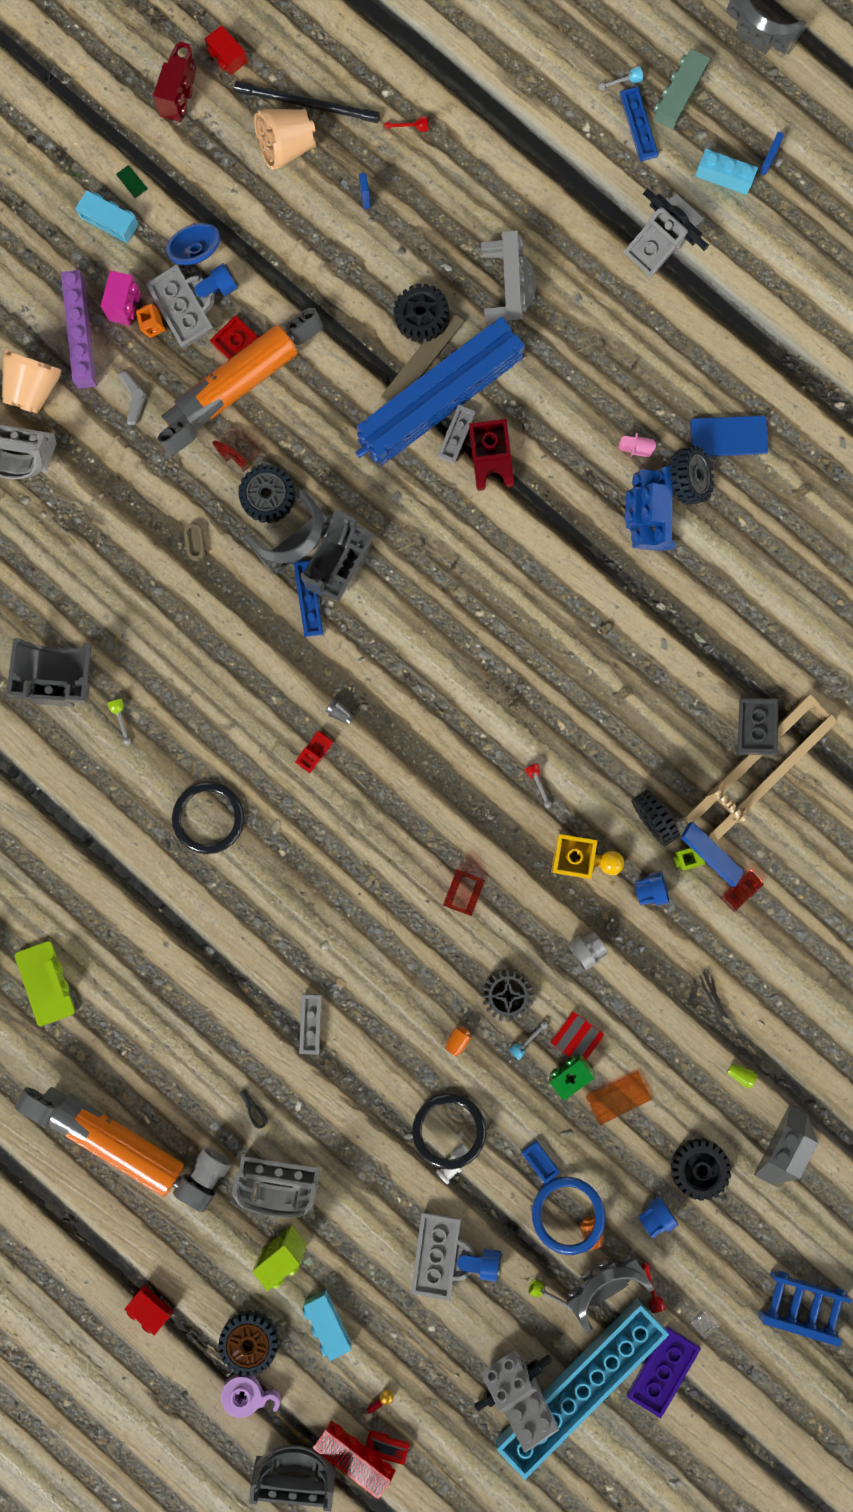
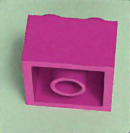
[101,270,141,326]

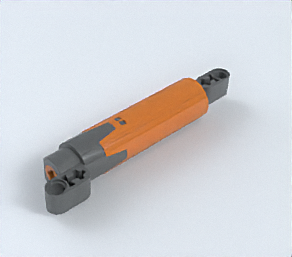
[157,308,323,455]
[14,1087,215,1212]

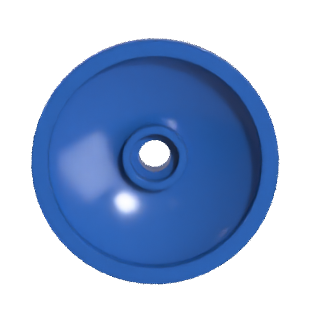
[166,223,220,265]

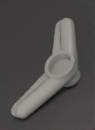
[119,371,147,425]

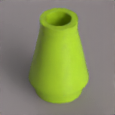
[727,1064,758,1089]

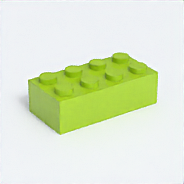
[252,1225,307,1292]

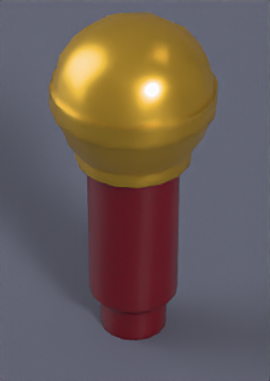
[366,1390,394,1414]

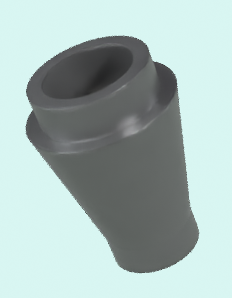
[325,699,354,725]

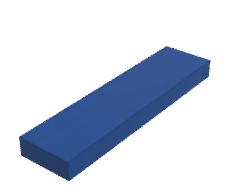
[620,86,658,162]
[294,560,324,638]
[680,822,744,887]

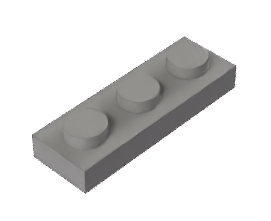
[437,405,476,465]
[299,994,322,1055]

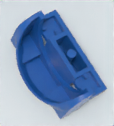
[625,466,675,551]

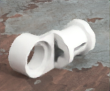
[436,1144,469,1184]

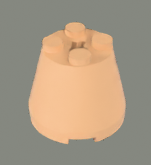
[254,109,316,170]
[2,350,62,413]

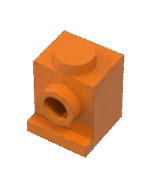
[136,303,166,338]

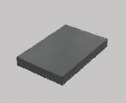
[738,699,778,755]

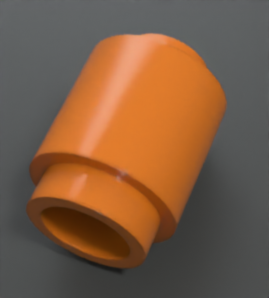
[445,1026,472,1057]
[580,1217,604,1249]

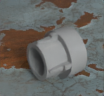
[567,930,607,971]
[191,1147,232,1189]

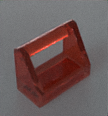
[443,869,485,916]

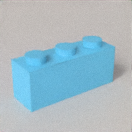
[695,149,758,195]
[75,190,138,244]
[302,1290,352,1361]

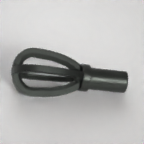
[239,1089,268,1129]

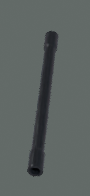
[234,81,380,124]

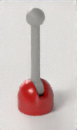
[524,763,552,808]

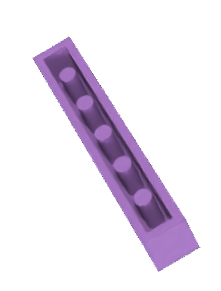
[61,270,97,389]

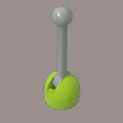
[107,699,131,745]
[528,1278,572,1310]

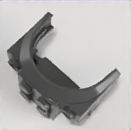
[301,510,375,603]

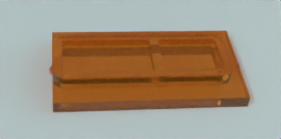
[586,1071,652,1125]

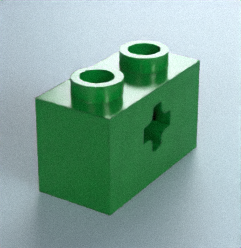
[549,1054,595,1101]

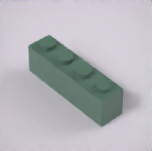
[654,49,710,130]

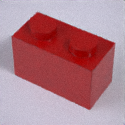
[205,25,248,75]
[124,1285,173,1336]

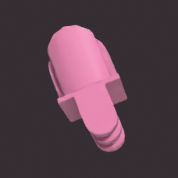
[619,433,656,457]

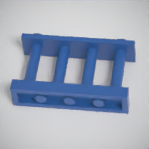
[758,1270,852,1347]

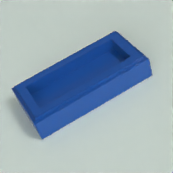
[759,132,784,176]
[359,173,371,209]
[521,1140,561,1184]

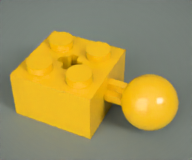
[551,834,624,879]

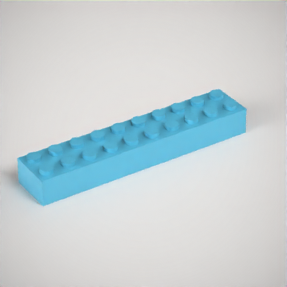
[495,1298,669,1480]

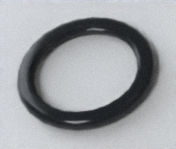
[172,782,244,855]
[412,1093,486,1170]

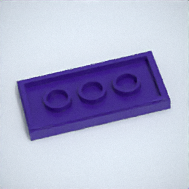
[626,1325,701,1418]

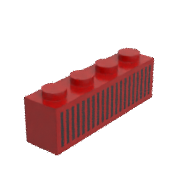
[313,1420,396,1499]

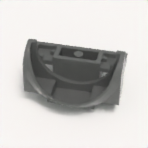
[726,0,808,55]
[566,1253,655,1333]

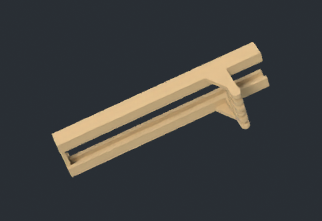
[684,694,838,843]

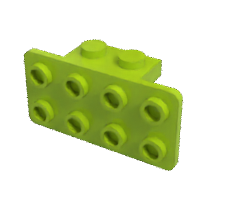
[14,941,75,1026]

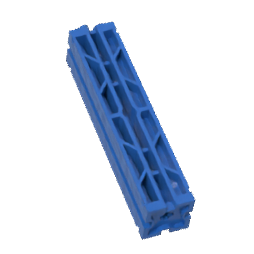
[355,316,525,467]

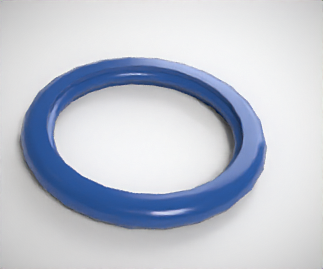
[532,1177,605,1255]

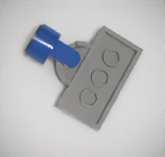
[146,263,239,349]
[411,1212,503,1301]

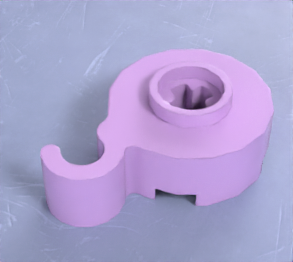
[221,1373,281,1418]

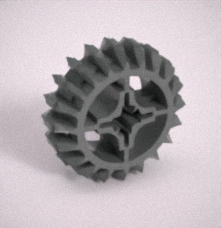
[481,968,534,1022]

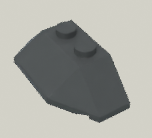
[754,1105,818,1185]

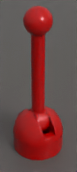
[384,116,429,132]
[642,1262,666,1313]

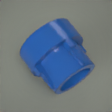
[635,871,670,906]
[638,1196,679,1238]

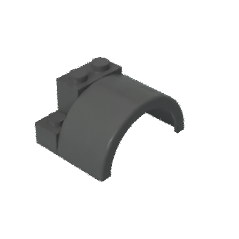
[6,638,92,707]

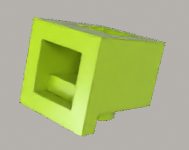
[673,848,705,871]

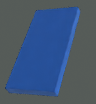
[690,416,768,457]

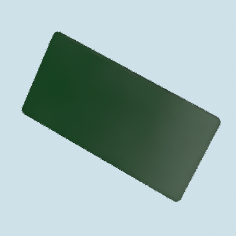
[116,165,147,198]

